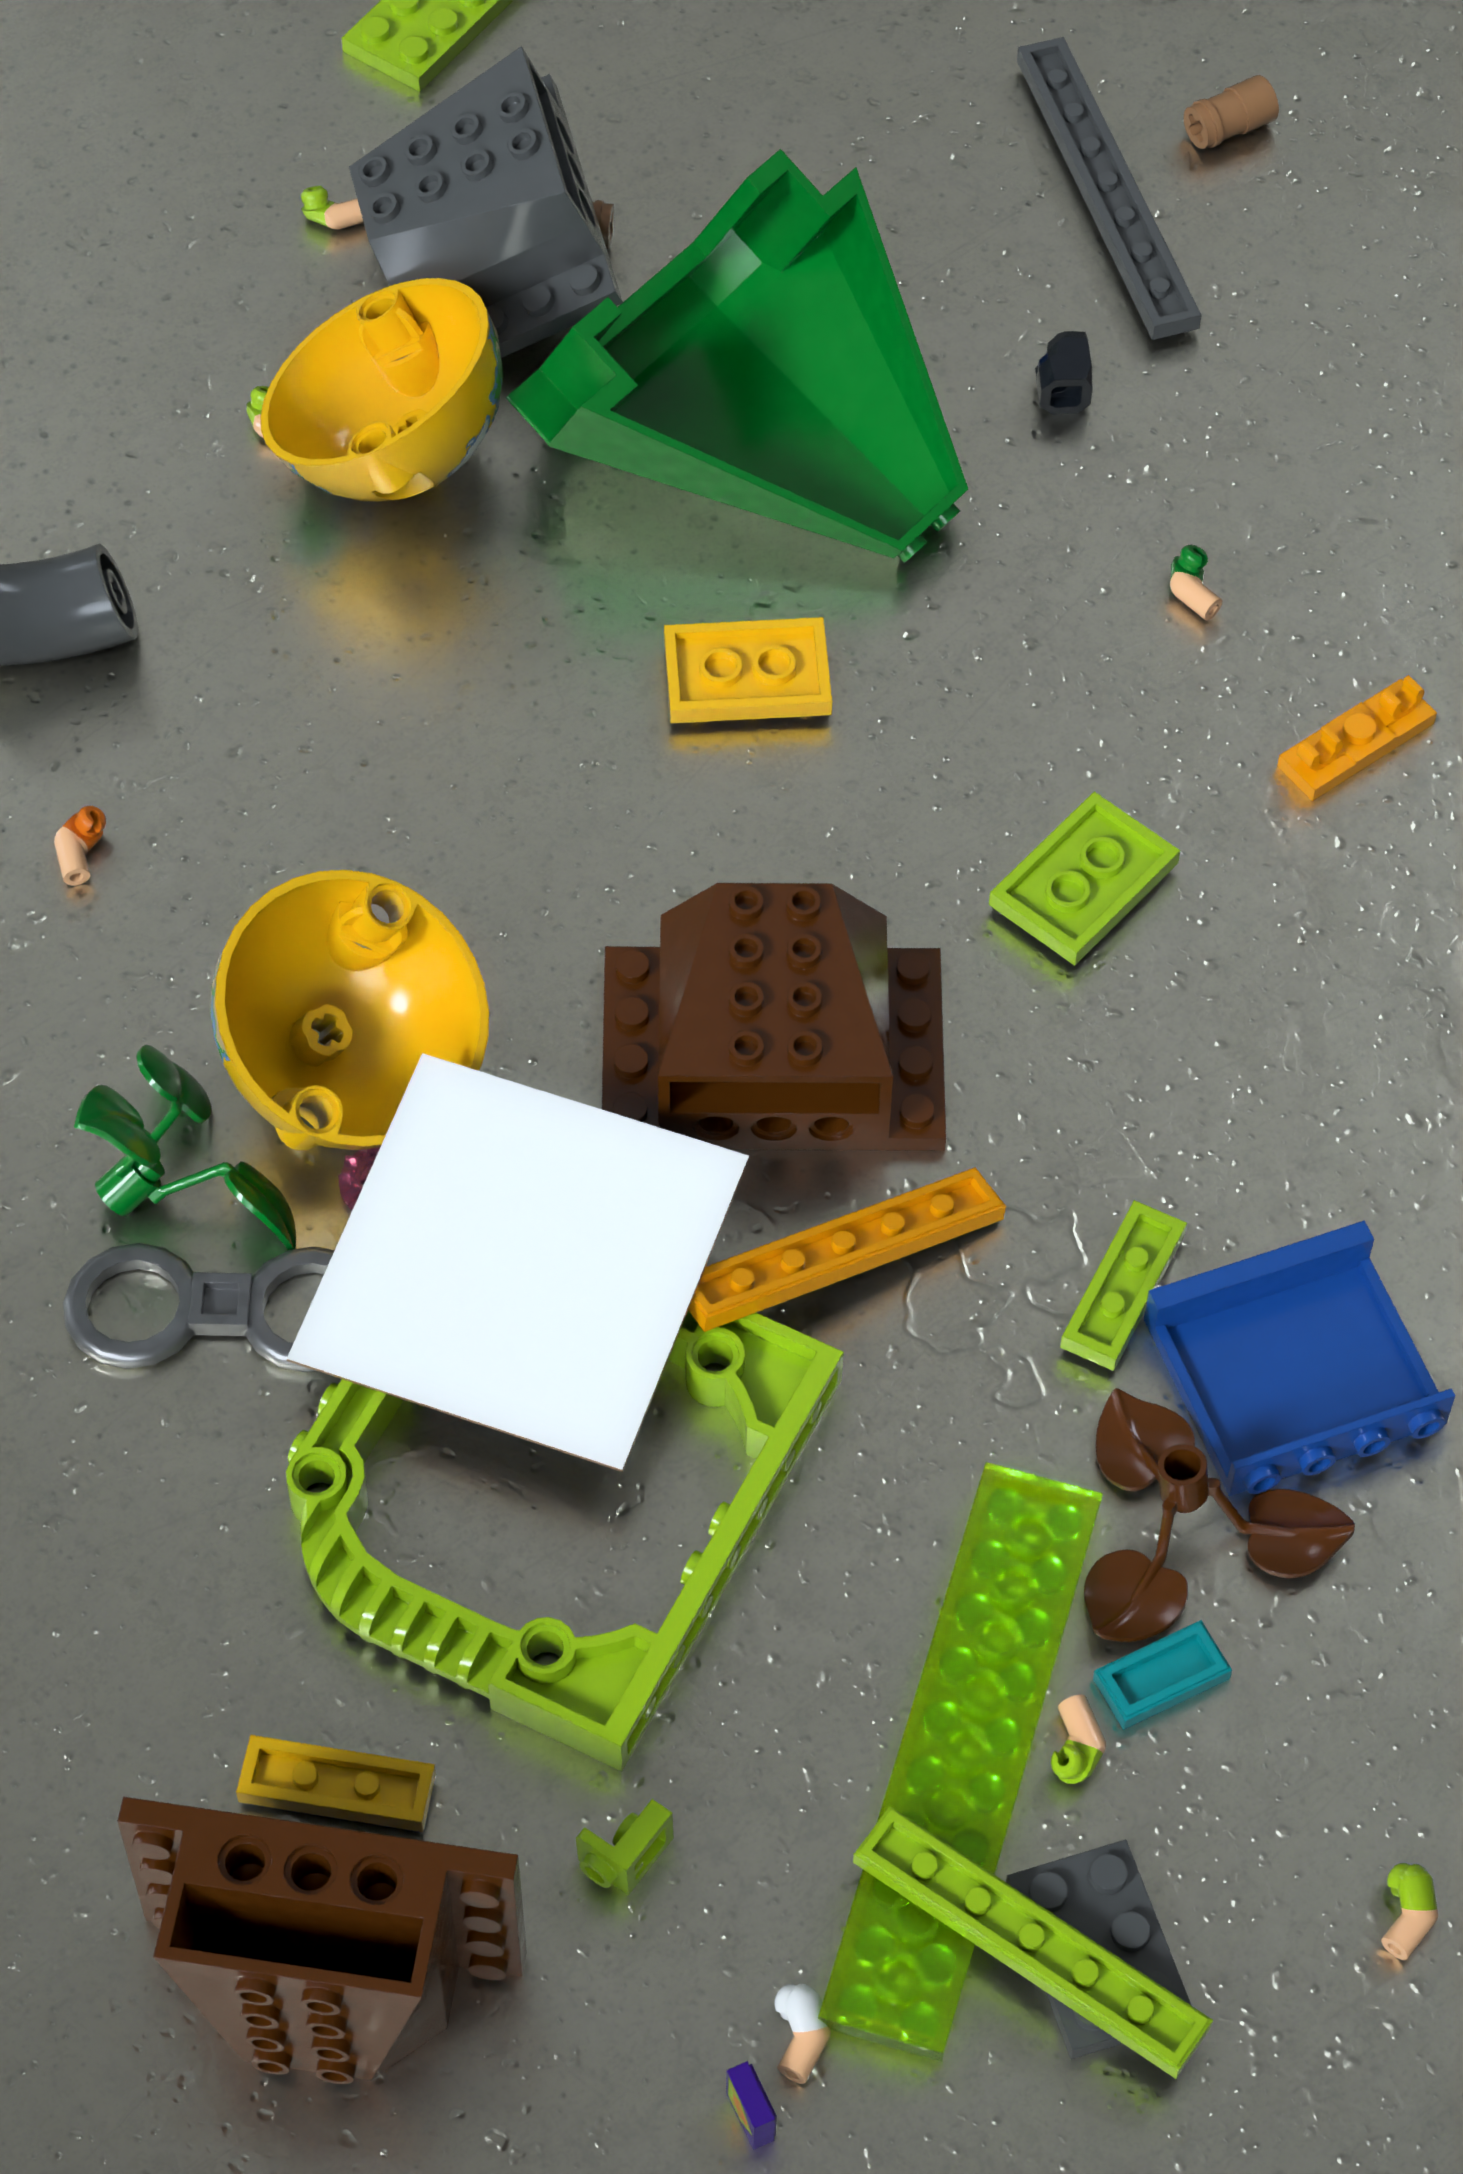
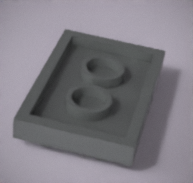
[1006,1839,1192,2059]

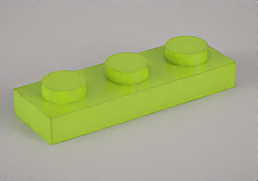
[1060,1200,1187,1371]

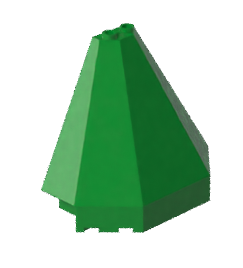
[506,149,968,563]

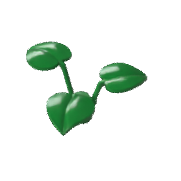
[74,1045,296,1250]

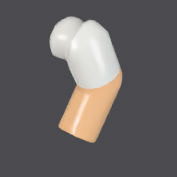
[774,1984,831,2084]

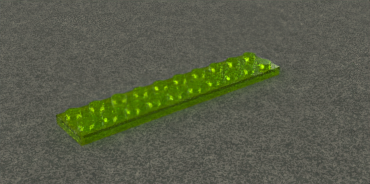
[818,1462,1103,2062]

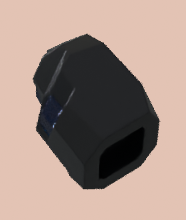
[1035,331,1093,414]

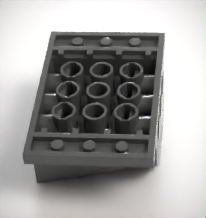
[349,46,623,358]

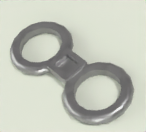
[63,1243,335,1372]

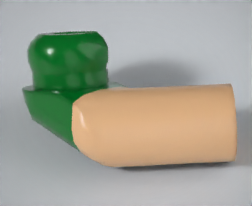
[1170,545,1223,620]

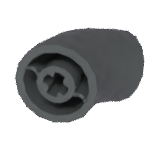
[0,543,138,666]

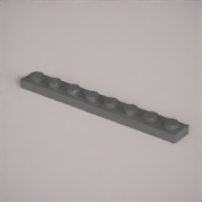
[1017,37,1202,340]

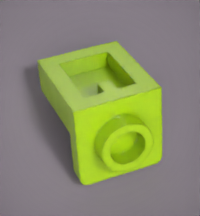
[576,1799,674,1896]

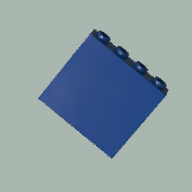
[1144,1220,1455,1497]

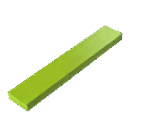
[853,1806,1213,2079]

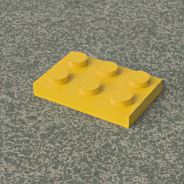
[664,617,832,723]

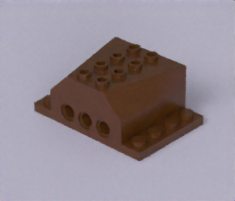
[602,883,946,1151]
[117,1797,527,2084]

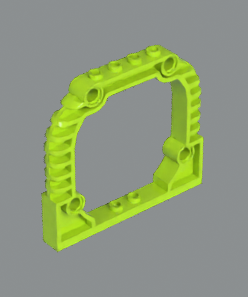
[286,1310,844,1772]

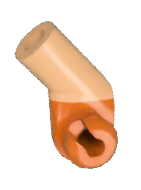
[54,806,106,886]

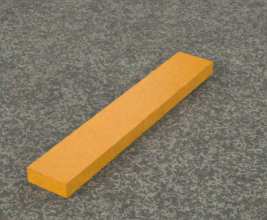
[688,1167,1006,1332]

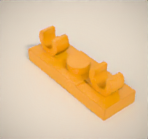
[1277,675,1437,801]

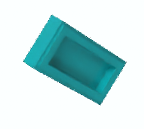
[1093,1620,1232,1730]

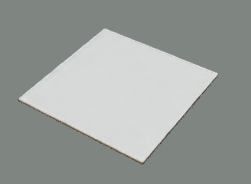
[287,1053,749,1472]

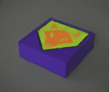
[726,2061,777,2150]

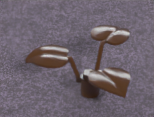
[1084,1388,1355,1642]

